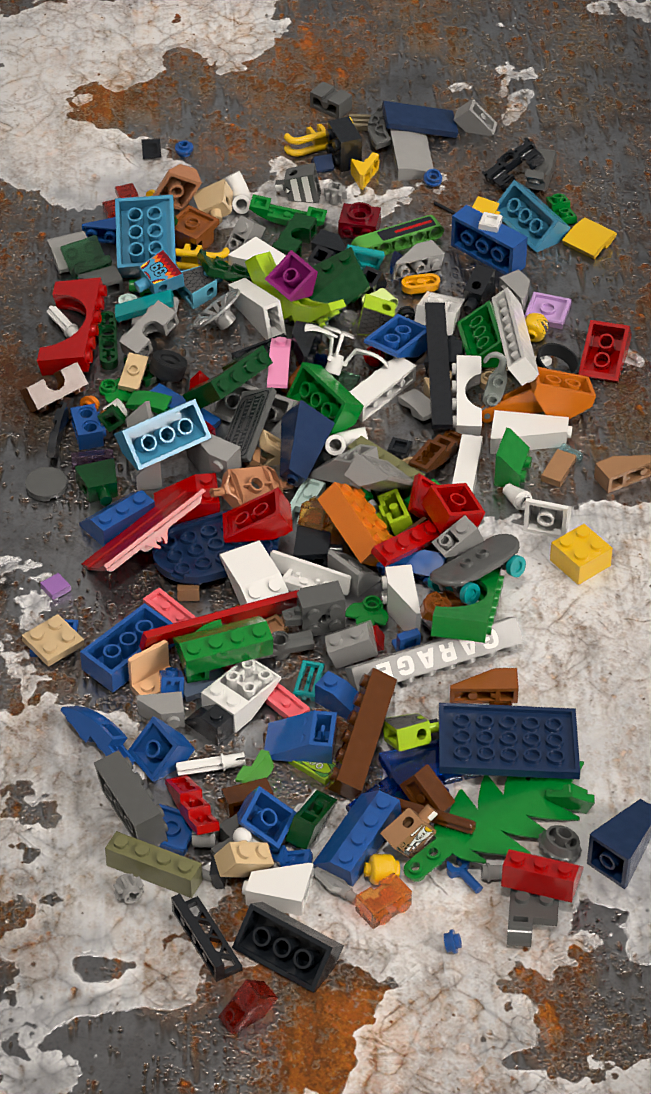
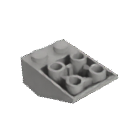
[308,444,379,487]

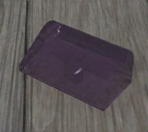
[71,449,114,469]

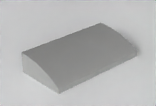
[389,129,434,181]

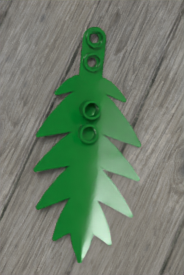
[404,761,588,882]

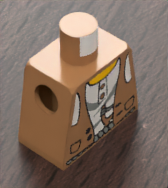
[380,804,438,859]

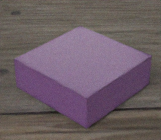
[40,573,71,600]

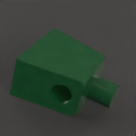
[75,458,118,506]

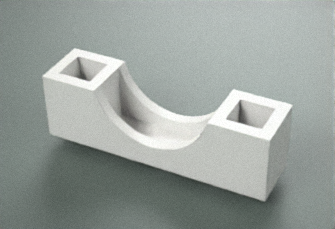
[451,355,482,436]

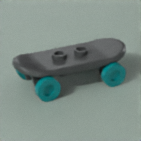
[428,534,526,605]

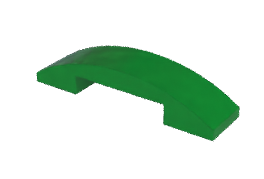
[249,194,327,226]

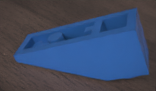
[315,671,358,720]

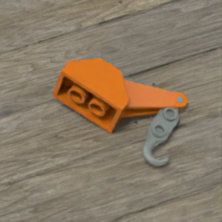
[481,352,596,423]

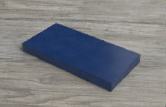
[382,101,458,138]

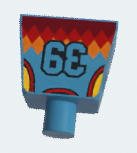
[134,249,185,294]

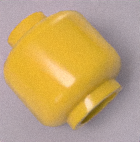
[364,854,400,885]

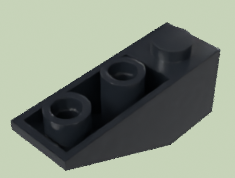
[292,321,323,366]

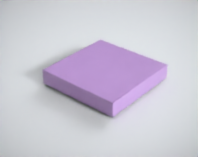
[524,292,572,329]

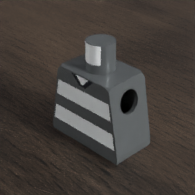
[275,163,321,203]

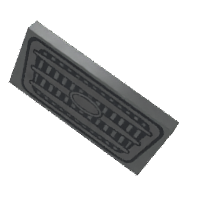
[224,387,277,463]

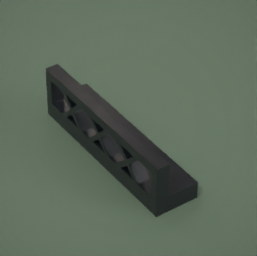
[171,893,243,982]

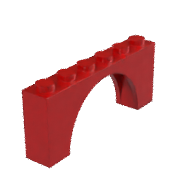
[37,277,107,376]

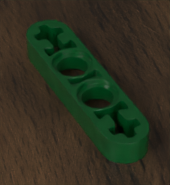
[98,311,118,370]

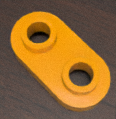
[401,273,440,295]

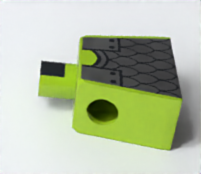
[357,294,396,336]
[382,713,439,752]

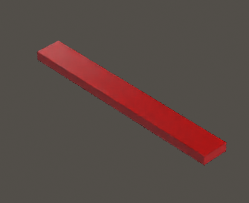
[139,590,299,651]

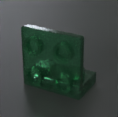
[60,235,112,280]

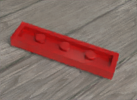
[371,520,441,567]

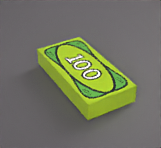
[289,761,336,785]

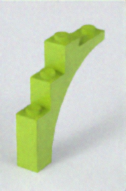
[245,251,346,328]

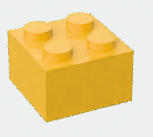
[550,524,613,585]

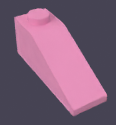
[267,337,292,388]

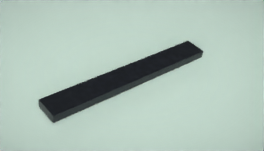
[425,302,453,429]

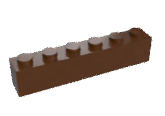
[328,668,397,801]

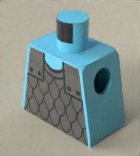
[176,266,223,309]

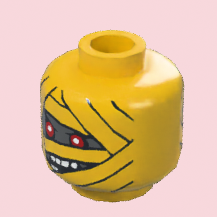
[525,313,549,343]

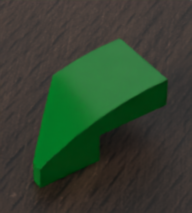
[545,784,595,814]

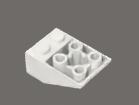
[201,659,281,733]

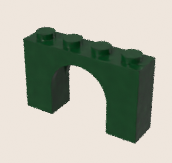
[182,345,273,409]

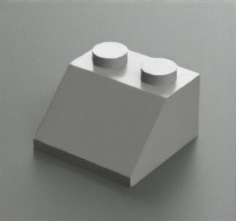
[325,620,378,669]

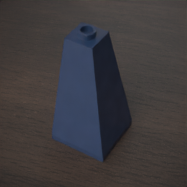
[280,400,335,487]
[587,798,651,889]

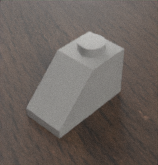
[454,99,497,136]
[136,691,185,728]

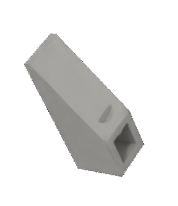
[392,240,445,280]

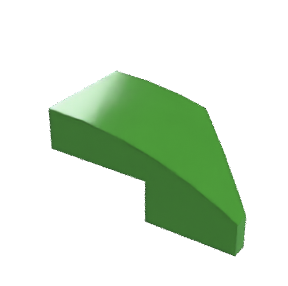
[235,750,274,783]

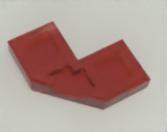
[102,183,138,218]

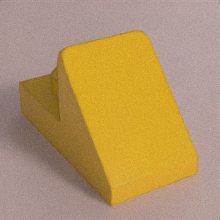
[351,152,379,190]

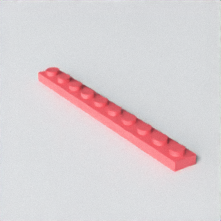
[143,588,310,719]

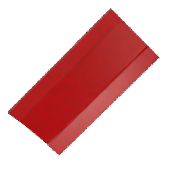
[81,488,206,571]

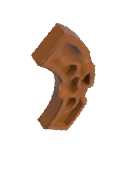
[420,590,467,621]

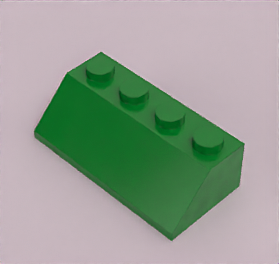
[457,301,505,368]
[286,362,364,437]
[173,616,273,677]

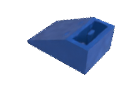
[264,710,337,764]

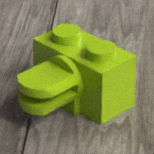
[376,488,413,536]

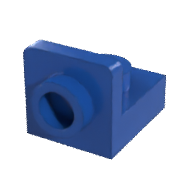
[392,628,421,652]
[159,667,184,698]

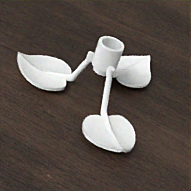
[304,324,389,376]

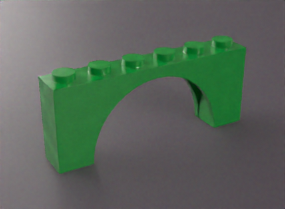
[431,567,504,643]

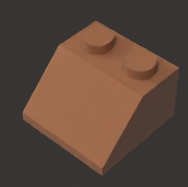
[152,164,202,211]

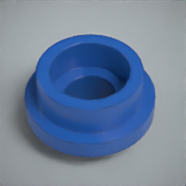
[175,140,193,157]
[423,169,442,187]
[444,929,462,954]

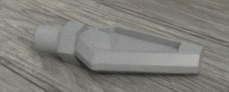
[314,867,359,903]

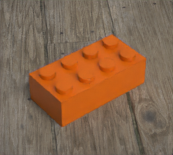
[317,482,394,567]

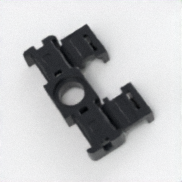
[482,138,545,192]

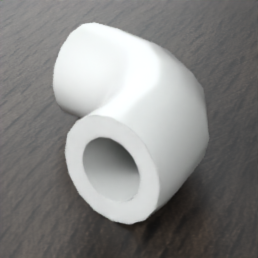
[224,171,251,214]
[325,427,368,455]

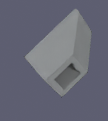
[224,215,266,253]
[498,269,530,313]
[431,515,484,558]

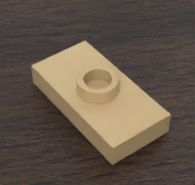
[118,352,149,392]

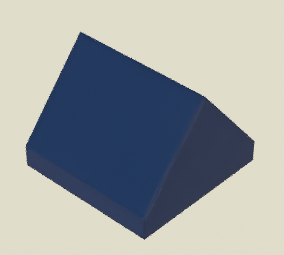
[311,154,334,173]

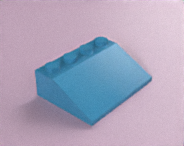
[115,195,176,278]

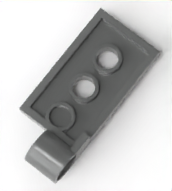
[507,859,559,947]

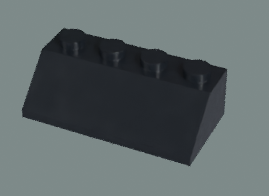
[232,902,344,993]

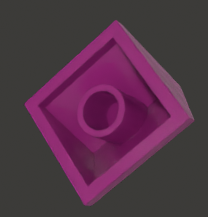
[265,250,318,302]

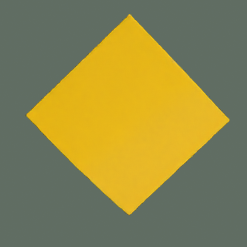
[562,218,617,260]

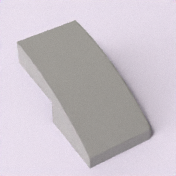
[398,389,431,421]

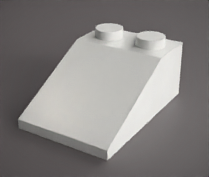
[414,291,465,336]
[219,540,289,605]
[381,565,421,632]

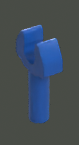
[446,857,483,894]

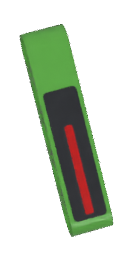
[351,215,444,255]

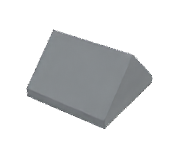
[328,549,381,597]

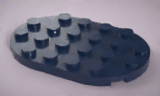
[152,510,280,585]

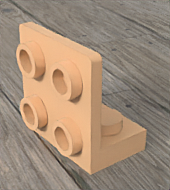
[128,640,170,695]

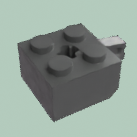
[282,580,346,636]

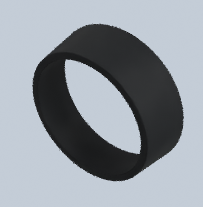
[536,343,580,374]

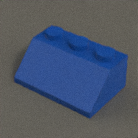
[79,490,155,547]

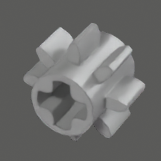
[324,182,347,205]
[113,873,144,904]

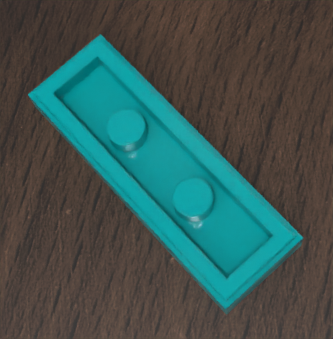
[115,289,174,322]

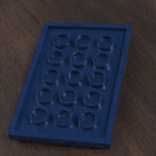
[438,702,580,779]

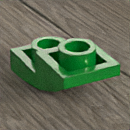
[546,193,577,225]
[125,390,172,414]

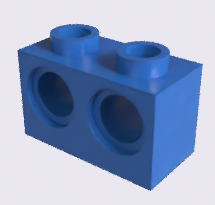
[70,404,107,451]

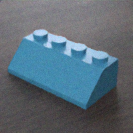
[497,180,571,252]
[114,399,212,471]

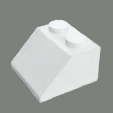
[523,498,572,538]

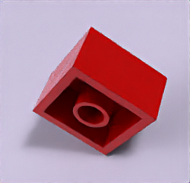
[422,483,486,534]

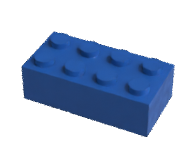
[451,205,528,275]
[80,603,175,692]

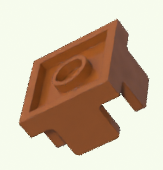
[175,205,220,251]

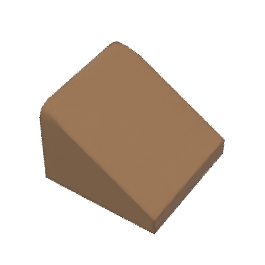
[177,583,200,601]

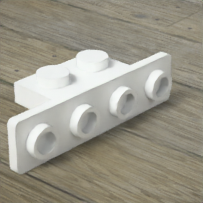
[270,550,351,595]

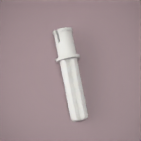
[47,306,78,338]
[176,752,246,776]

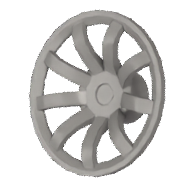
[192,289,240,330]

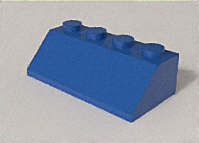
[313,790,402,887]

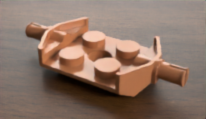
[209,466,294,509]

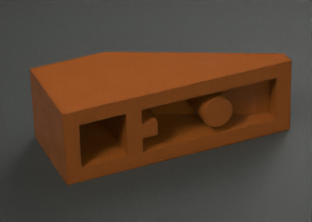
[449,668,519,704]

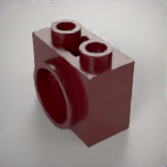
[338,202,381,239]

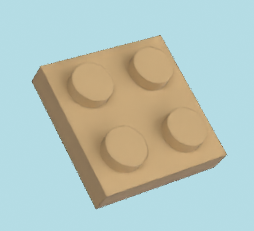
[22,614,85,667]

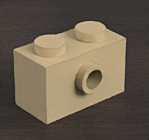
[214,840,274,877]

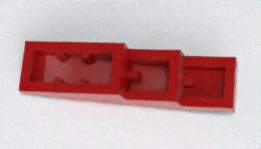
[165,775,220,835]

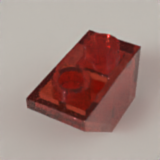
[218,979,278,1034]

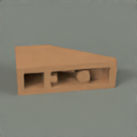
[594,455,651,493]

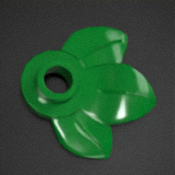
[99,378,132,404]
[345,595,389,626]

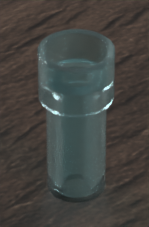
[559,443,584,461]

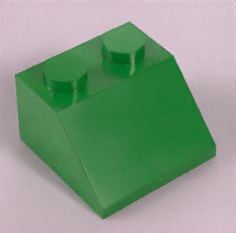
[494,427,532,488]

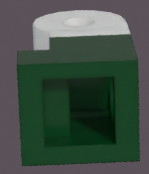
[97,399,127,433]

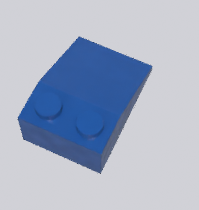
[364,314,427,358]

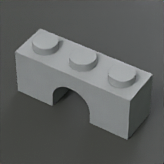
[119,300,179,356]

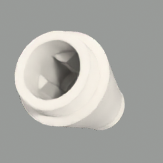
[503,484,532,510]

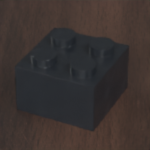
[325,116,362,172]

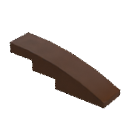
[408,429,462,472]

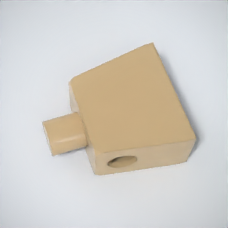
[193,179,233,223]

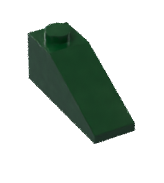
[285,790,338,849]

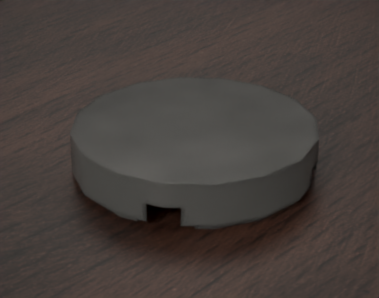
[25,467,68,502]

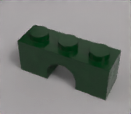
[272,213,317,257]

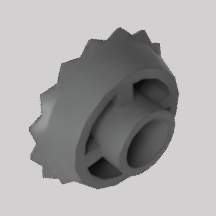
[537,825,582,862]

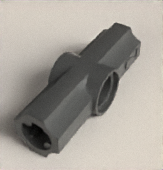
[255,630,314,660]

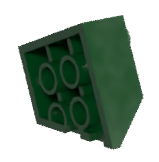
[308,247,371,326]

